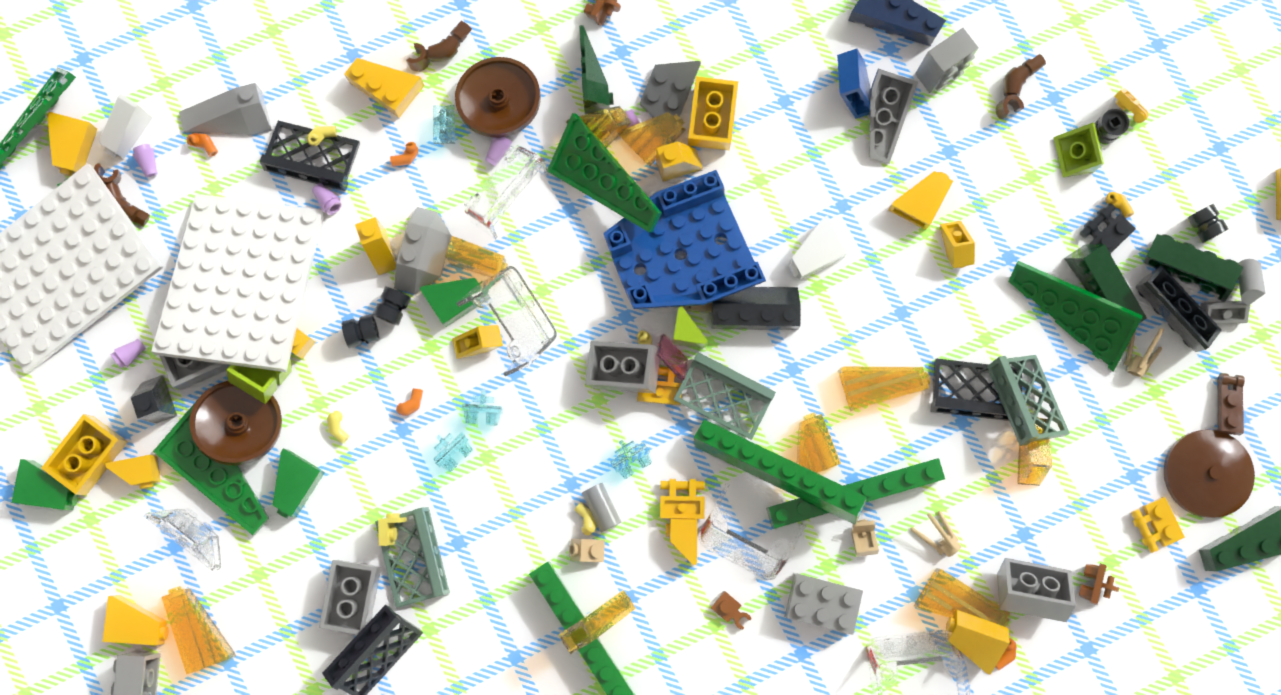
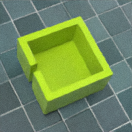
[226,359,292,404]

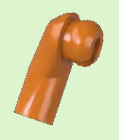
[186,133,218,157]
[390,142,419,167]
[396,388,423,416]
[995,638,1017,671]

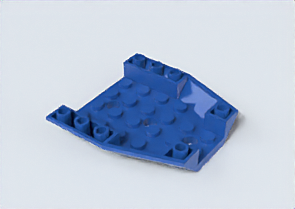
[603,170,766,309]

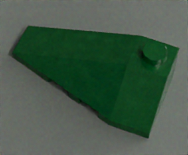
[579,25,614,114]

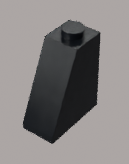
[130,375,177,424]

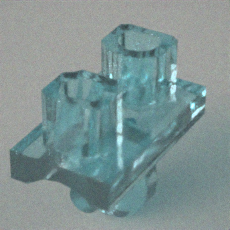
[433,105,456,144]
[461,390,504,426]
[433,432,473,472]
[610,440,652,479]

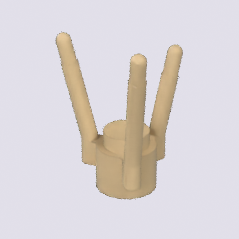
[1124,328,1164,378]
[910,511,962,557]

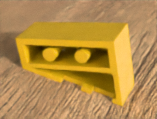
[344,58,425,118]

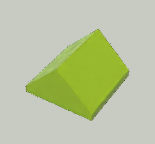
[1053,123,1104,178]
[672,306,708,349]

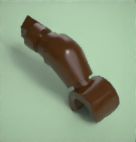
[406,20,472,72]
[995,53,1046,120]
[94,163,150,227]

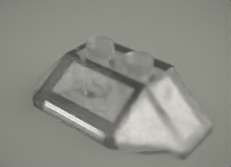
[143,508,222,571]

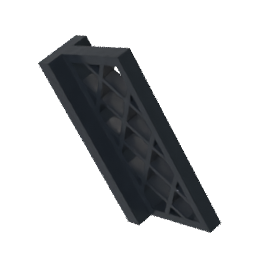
[259,120,360,191]
[930,358,1022,421]
[322,604,423,695]

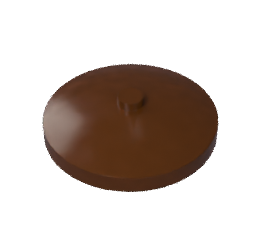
[455,57,541,138]
[190,381,282,466]
[1163,429,1255,518]

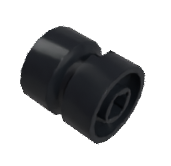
[1094,109,1129,144]
[1187,203,1229,243]
[373,286,411,326]
[341,314,380,349]

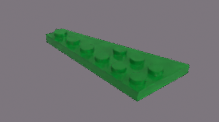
[0,67,76,170]
[547,113,662,232]
[1008,260,1143,372]
[153,400,269,536]

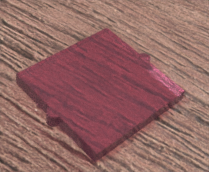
[657,333,688,381]

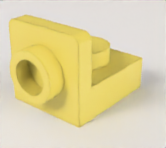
[378,513,407,546]

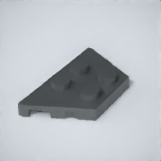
[640,61,701,137]

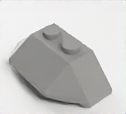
[394,207,452,294]

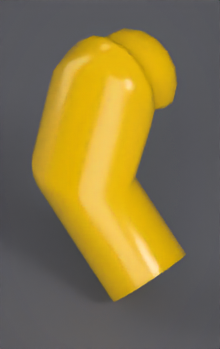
[1105,192,1134,218]

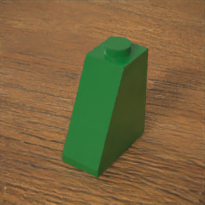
[419,278,489,327]
[272,448,325,519]
[11,459,78,510]

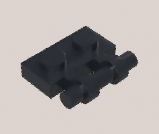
[1079,203,1136,254]

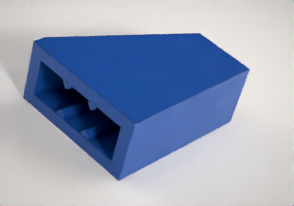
[837,48,871,119]

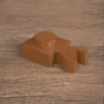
[710,590,752,630]

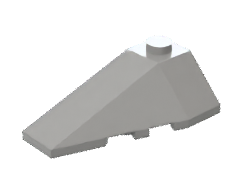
[869,68,918,164]
[179,83,272,136]

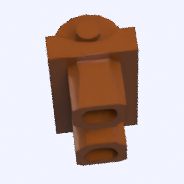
[584,0,621,26]
[1079,563,1120,605]

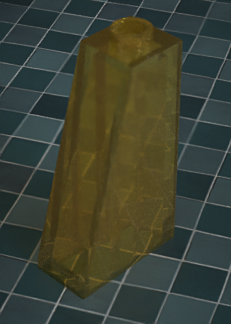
[837,366,930,412]
[913,568,1010,627]
[161,586,236,675]
[558,590,636,655]

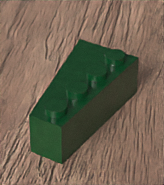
[1144,234,1243,301]
[1064,244,1147,323]
[1198,506,1281,572]

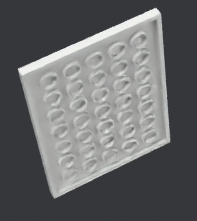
[0,164,164,373]
[151,194,324,372]

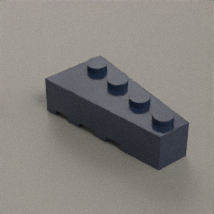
[848,0,946,46]

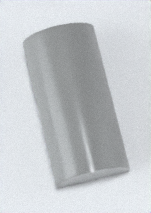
[1238,258,1266,305]
[1200,300,1250,325]
[582,482,622,533]

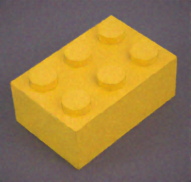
[687,76,739,151]
[41,414,128,495]

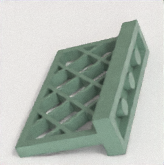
[673,352,776,440]
[987,355,1070,446]
[375,507,450,608]

